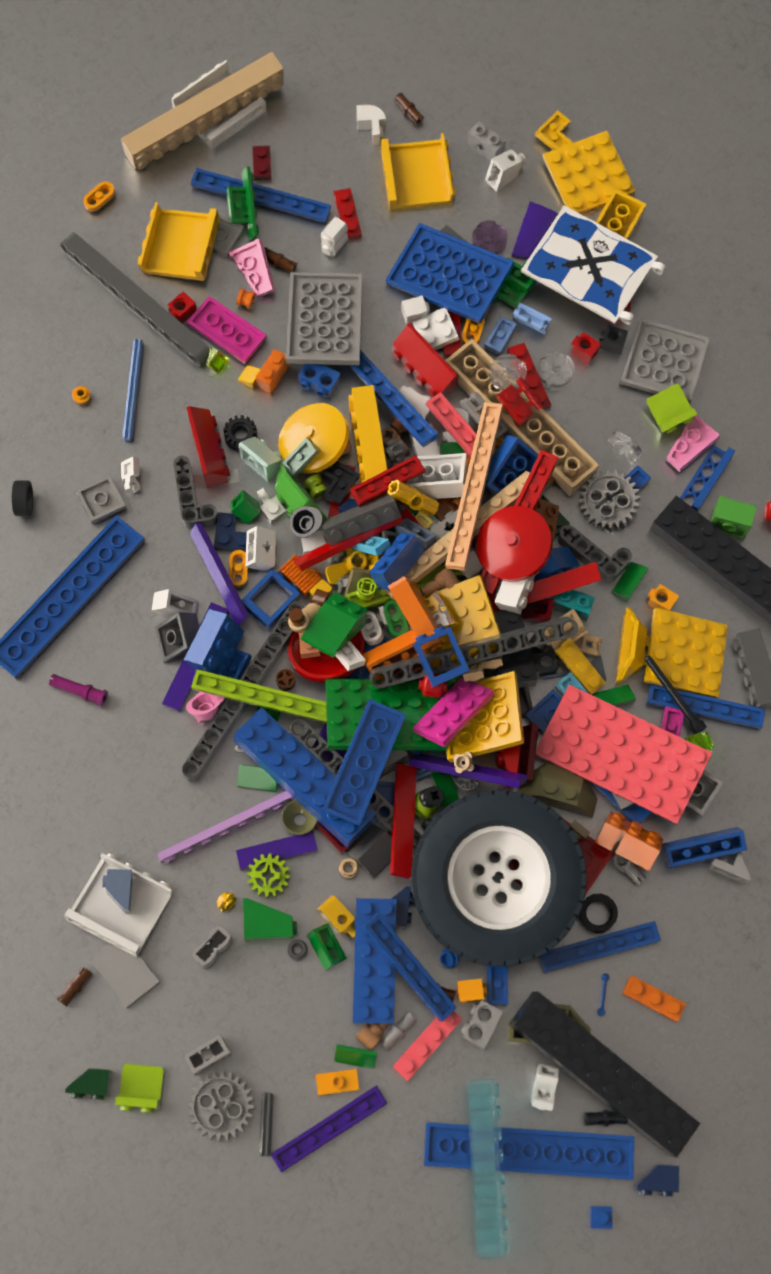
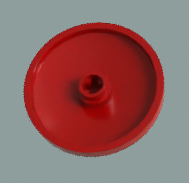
[476,506,553,582]
[288,630,365,682]

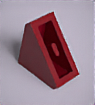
[521,600,555,624]

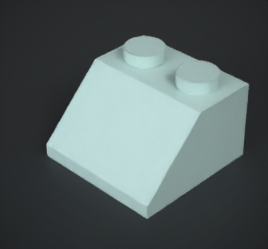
[238,437,282,482]

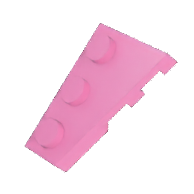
[229,239,276,297]
[667,415,720,472]

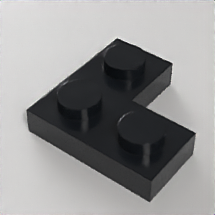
[318,461,360,506]

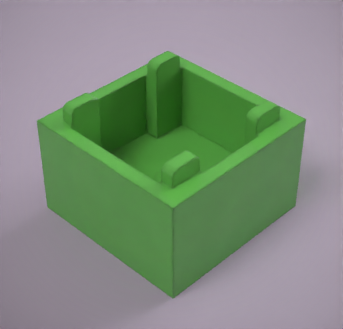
[710,496,757,540]

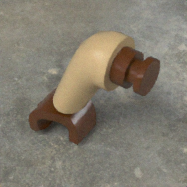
[288,589,329,633]

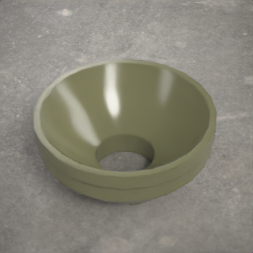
[282,800,317,835]

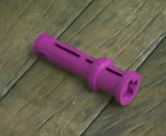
[49,674,108,707]

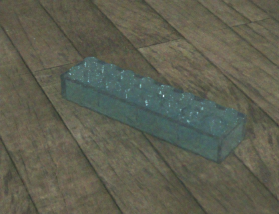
[466,1079,509,1259]

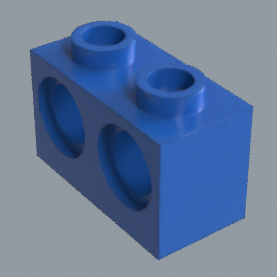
[298,364,341,399]

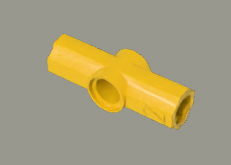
[388,480,439,516]

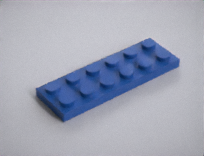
[322,699,406,826]
[353,898,397,1024]

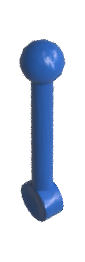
[597,973,609,1016]

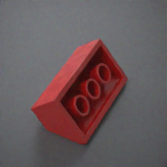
[392,323,457,398]
[186,406,231,488]

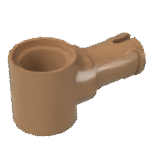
[421,568,460,598]
[356,1018,395,1051]

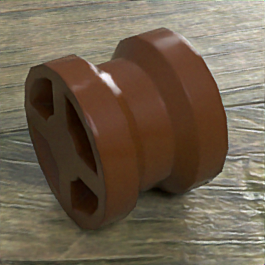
[276,669,296,692]

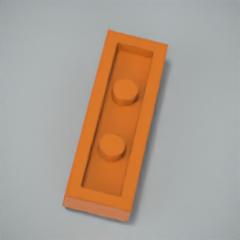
[622,975,686,1023]

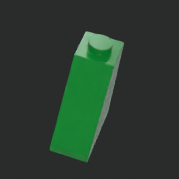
[243,898,297,942]

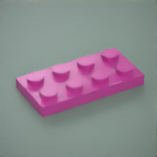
[187,296,267,364]
[413,677,494,748]

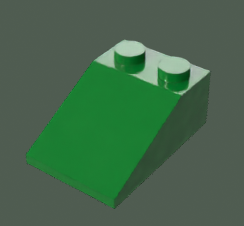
[301,592,368,657]

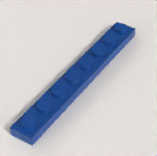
[191,168,331,223]
[348,349,438,448]

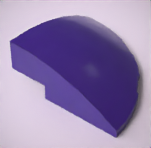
[511,201,559,259]

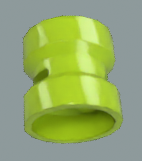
[304,474,328,500]
[356,578,376,602]

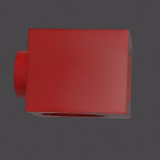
[167,291,197,324]
[571,332,601,365]

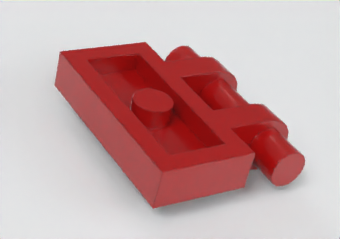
[496,377,543,426]

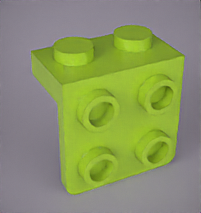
[646,384,697,433]
[115,1064,164,1113]

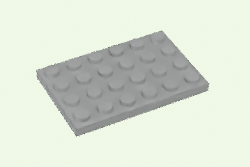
[286,272,362,365]

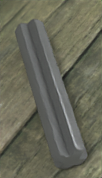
[259,1093,273,1156]

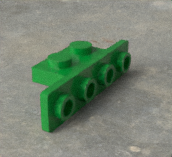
[227,167,259,241]

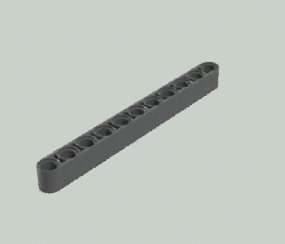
[60,232,213,366]
[182,602,304,782]
[369,617,578,688]

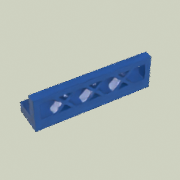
[680,445,735,512]

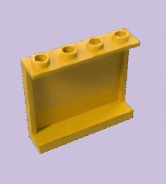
[381,133,456,210]
[138,202,221,281]

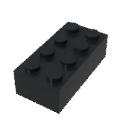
[493,610,538,687]

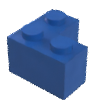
[533,547,580,582]

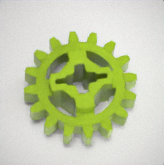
[247,853,290,897]

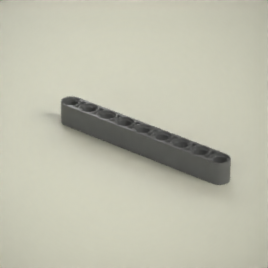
[289,719,422,849]

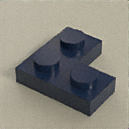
[214,512,247,553]

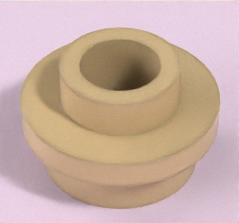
[339,858,359,878]

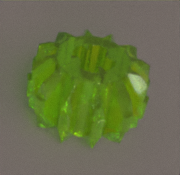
[685,731,714,751]

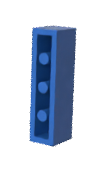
[661,827,747,867]

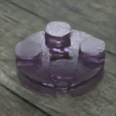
[472,220,508,254]

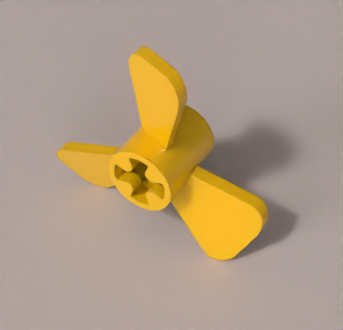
[325,547,367,585]

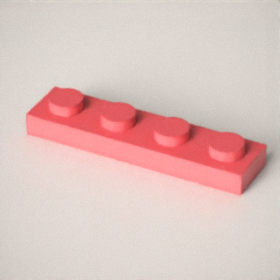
[426,392,476,458]
[393,1011,462,1081]

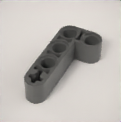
[173,456,218,529]
[558,525,632,583]

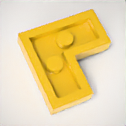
[535,110,573,150]

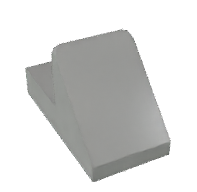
[709,852,751,884]

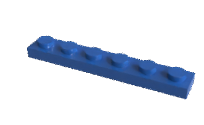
[647,684,765,729]
[363,913,457,1022]
[540,921,661,973]

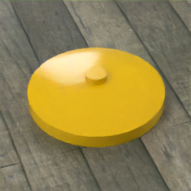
[278,403,349,474]

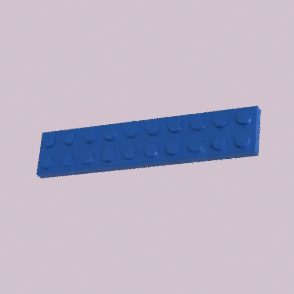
[0,515,145,679]
[424,1122,635,1180]

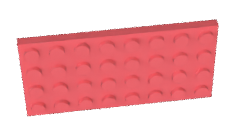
[536,684,712,824]

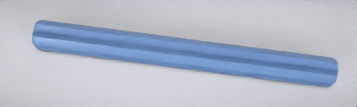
[122,339,143,441]

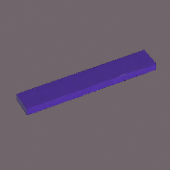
[190,522,249,627]
[162,602,229,712]
[409,754,527,788]
[271,1085,388,1173]

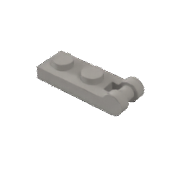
[460,392,508,439]

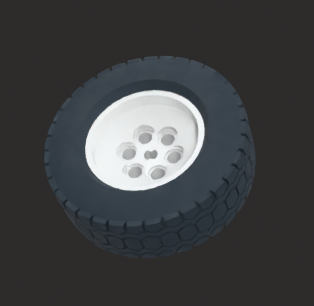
[411,790,587,966]

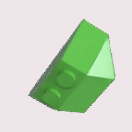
[275,461,327,520]

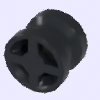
[419,786,444,808]

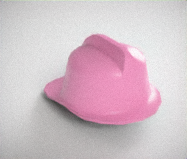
[186,692,225,723]

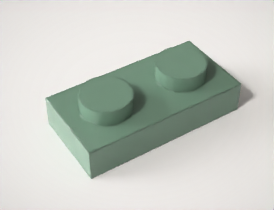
[282,437,320,478]

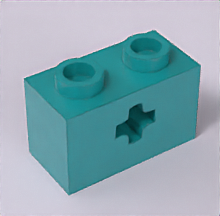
[553,590,595,622]

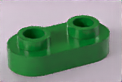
[383,600,408,638]

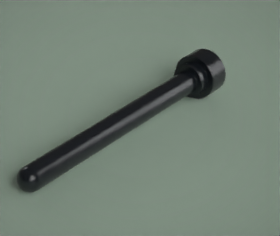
[644,655,707,735]

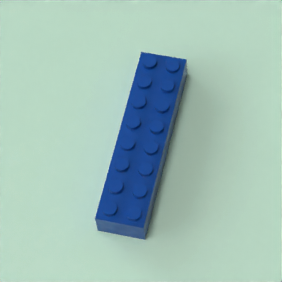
[234,707,376,848]

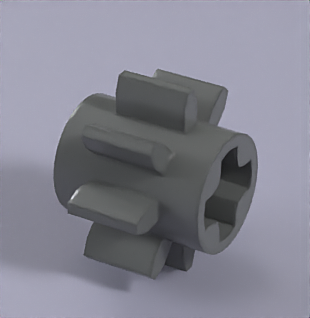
[384,439,407,463]

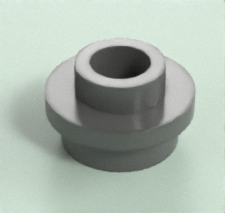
[288,939,308,960]

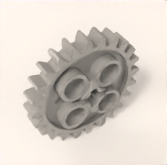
[579,470,640,530]
[187,1071,255,1141]

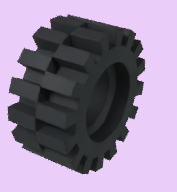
[223,415,258,451]

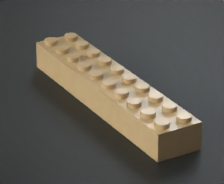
[121,52,284,170]
[445,339,599,497]

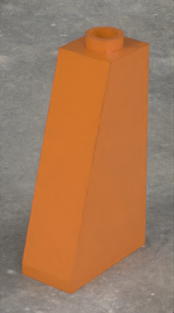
[388,576,446,653]

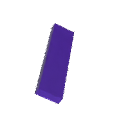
[236,831,318,870]

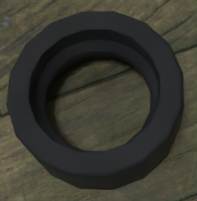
[11,480,33,516]
[579,893,618,933]

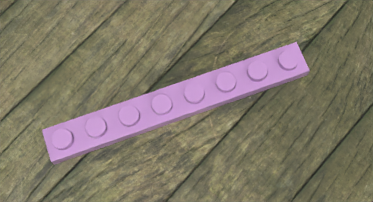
[157,791,295,863]

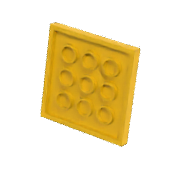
[543,131,635,214]
[423,575,501,667]
[644,608,728,698]
[443,671,524,763]

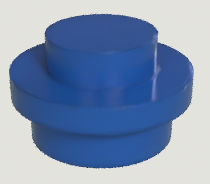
[440,949,459,968]

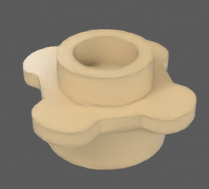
[453,752,474,773]

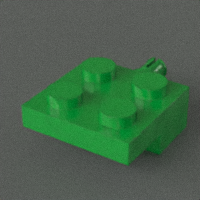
[496,258,537,309]

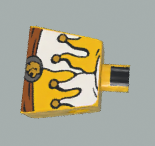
[410,591,459,630]
[316,895,355,939]

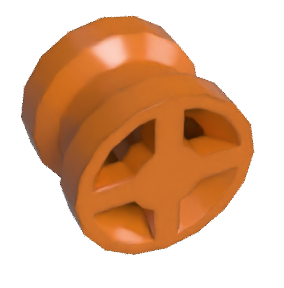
[236,288,256,309]

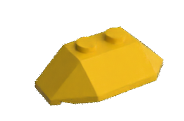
[615,607,650,686]

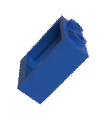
[241,569,301,631]
[413,626,470,687]

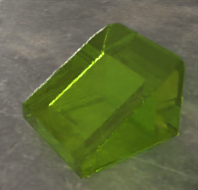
[206,346,229,374]

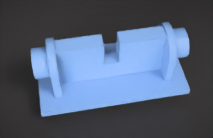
[512,302,552,334]

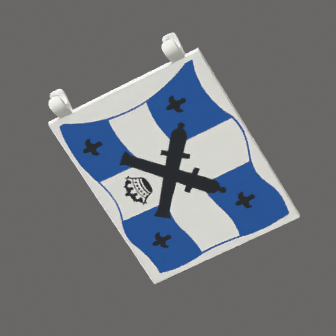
[521,205,665,325]

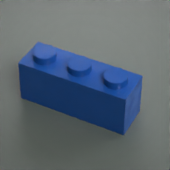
[369,533,424,591]

